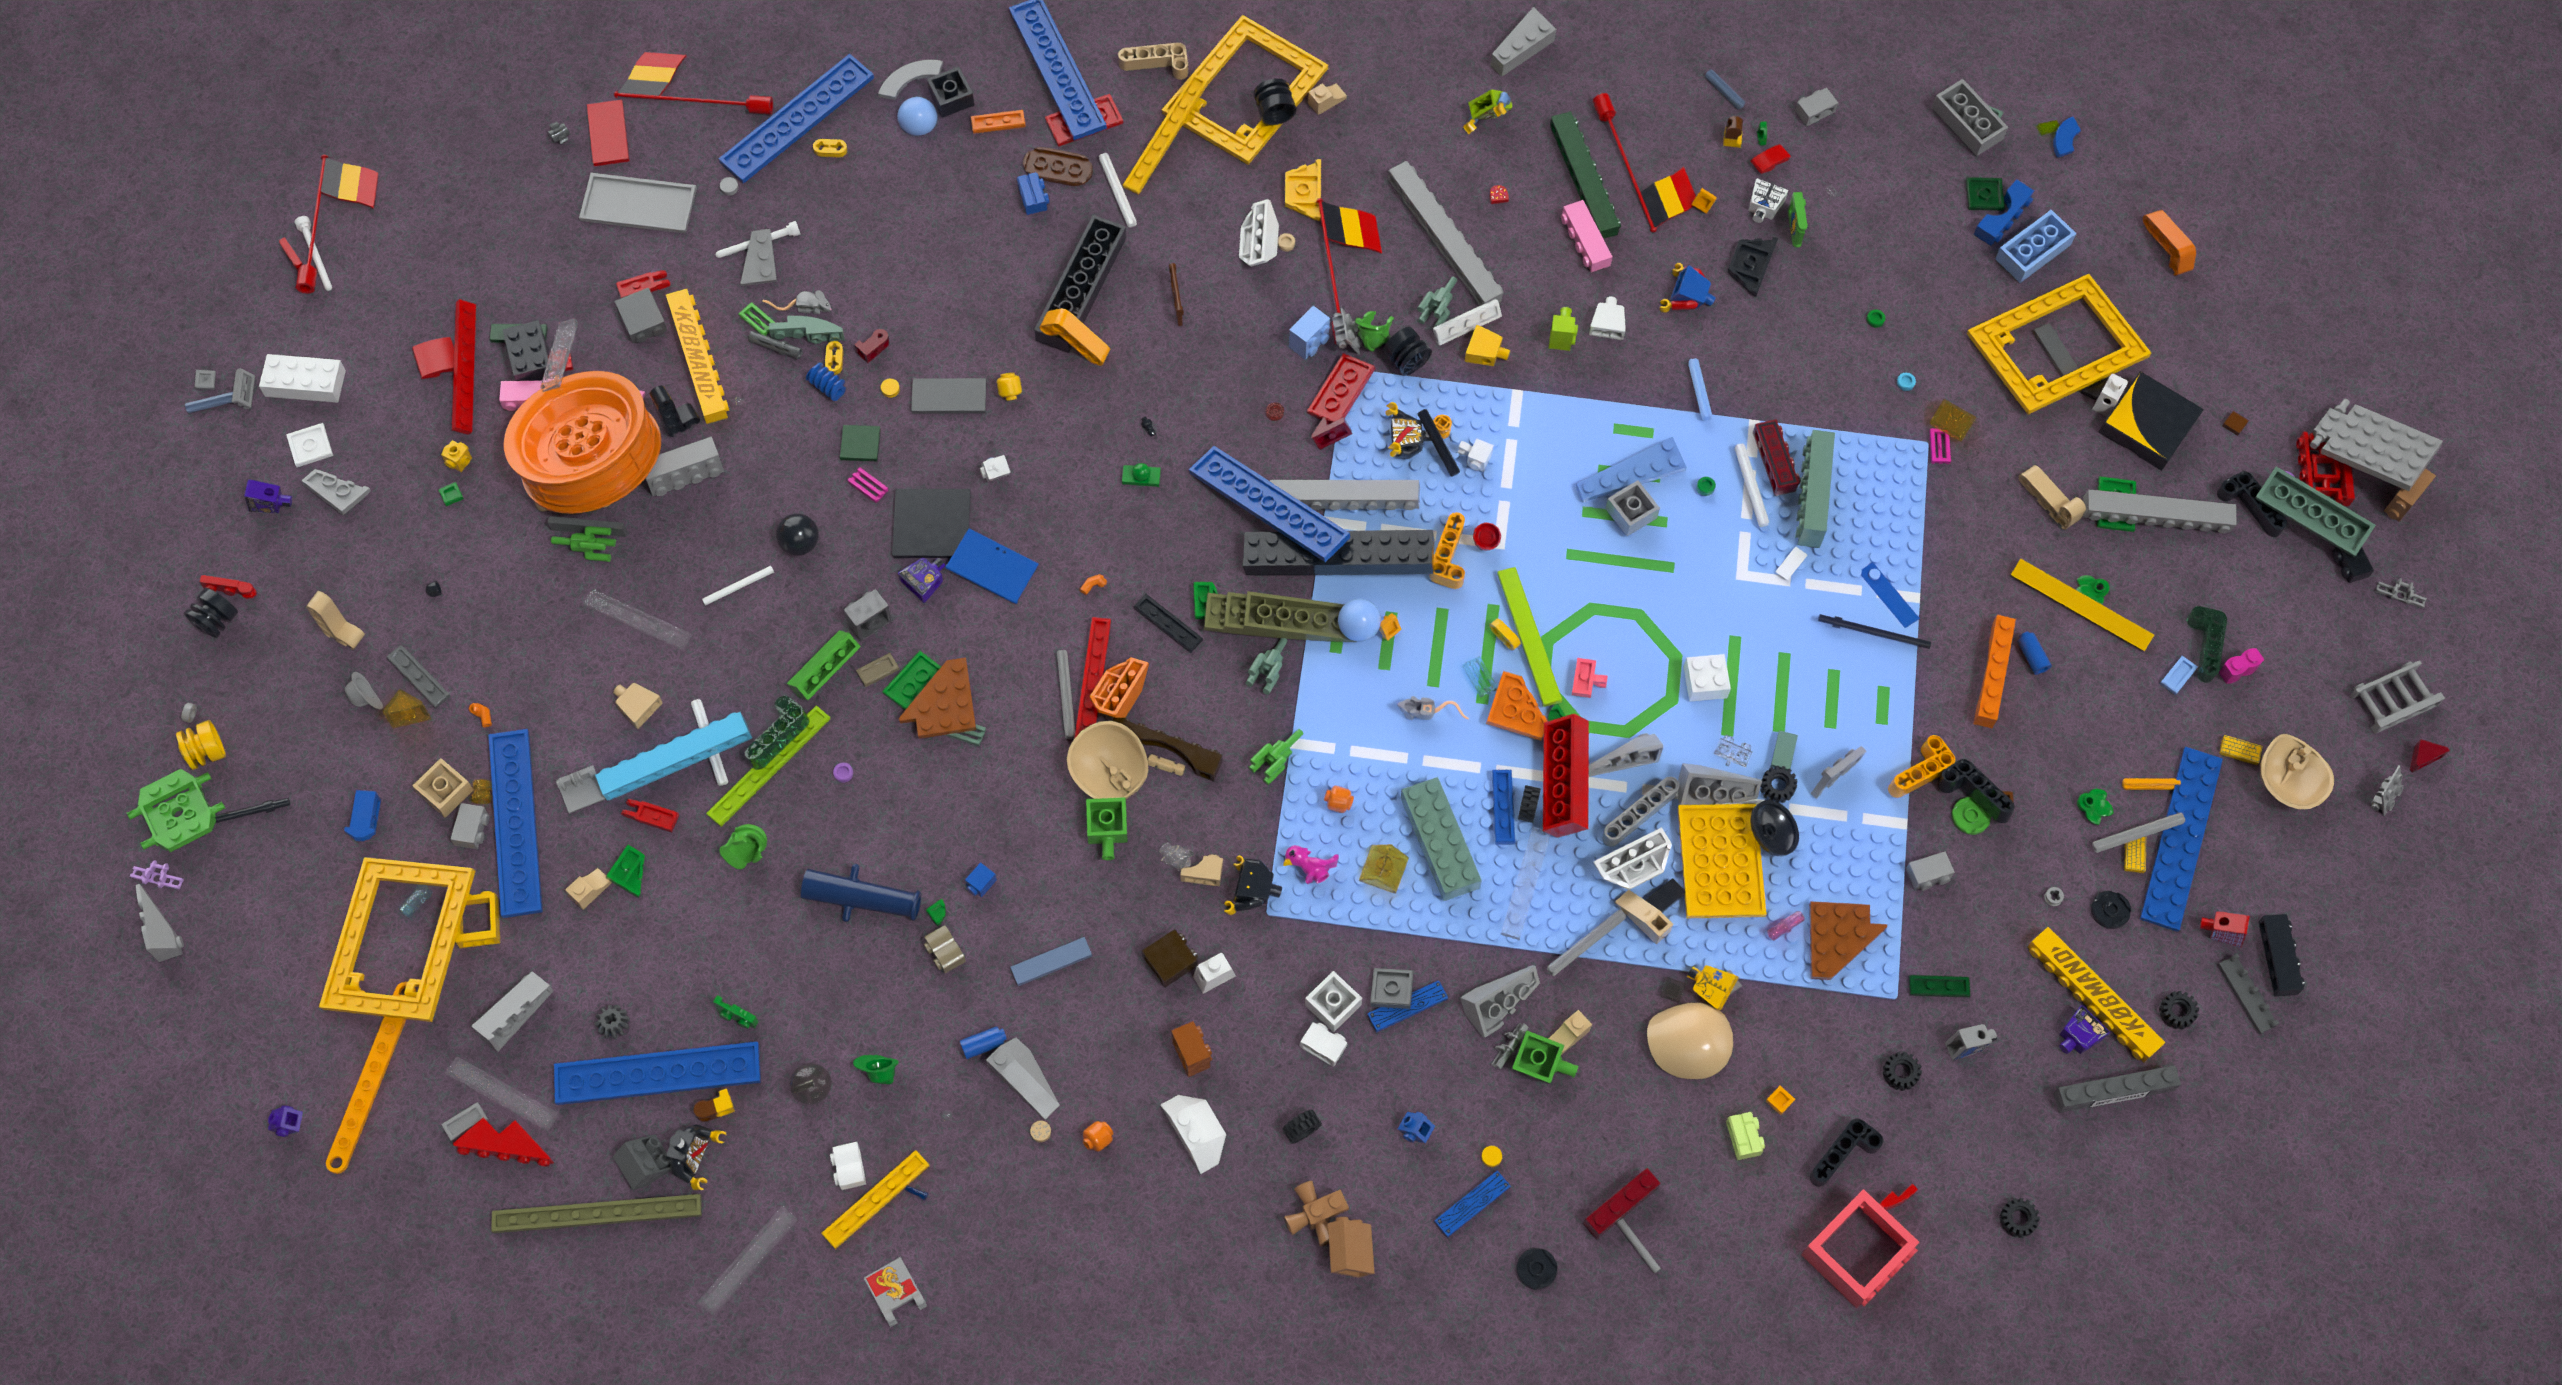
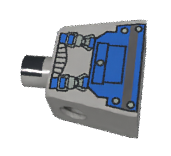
[1945,1024,1997,1061]

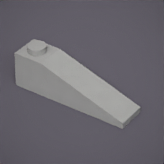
[1589,733,1664,777]
[1678,763,1762,805]
[135,884,184,962]
[1460,965,1540,1038]
[986,1038,1060,1120]

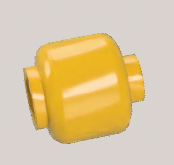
[997,373,1022,400]

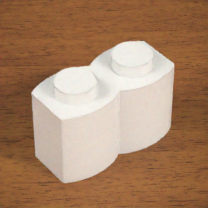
[1300,1022,1347,1067]
[830,1142,866,1190]

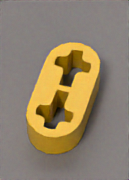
[813,139,847,157]
[825,341,843,375]
[1489,618,1521,651]

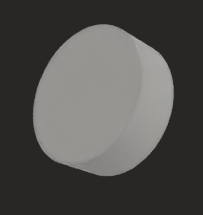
[720,177,739,196]
[181,703,197,723]

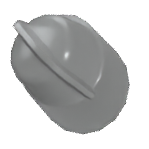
[345,672,383,710]

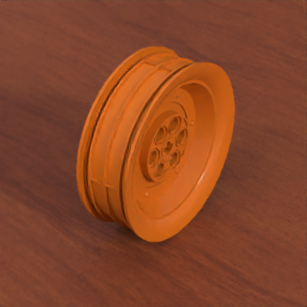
[504,371,661,514]

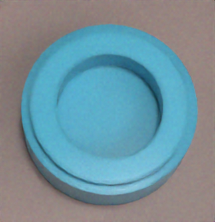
[1897,373,1916,391]

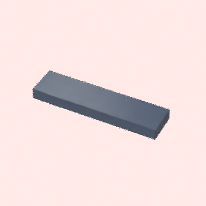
[1010,937,1092,986]

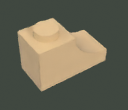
[1308,83,1347,115]
[1181,854,1223,886]
[565,868,612,910]
[1548,1010,1592,1055]

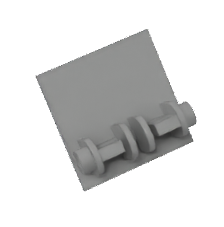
[1332,308,1361,354]
[556,765,606,814]
[2371,765,2403,816]

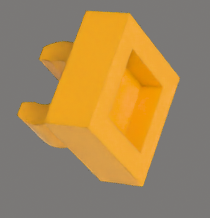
[1692,188,1717,214]
[1379,613,1402,641]
[1765,1086,1795,1115]

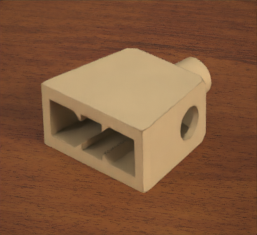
[613,683,662,729]

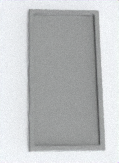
[579,173,697,234]

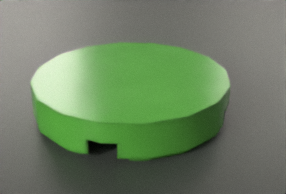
[1952,797,1991,835]

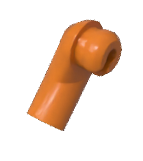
[1079,574,1107,595]
[469,703,492,728]

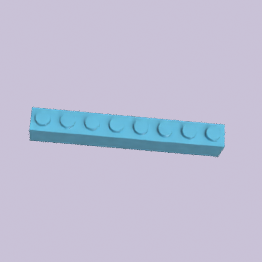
[595,712,752,801]

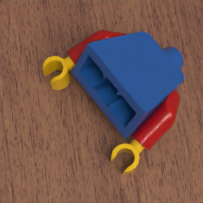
[1660,263,1715,313]

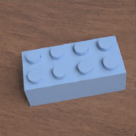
[1995,210,2076,283]

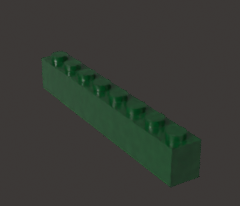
[1550,111,1621,239]

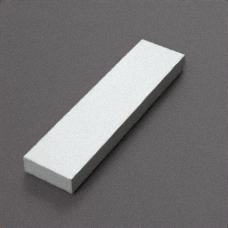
[1433,299,1502,346]

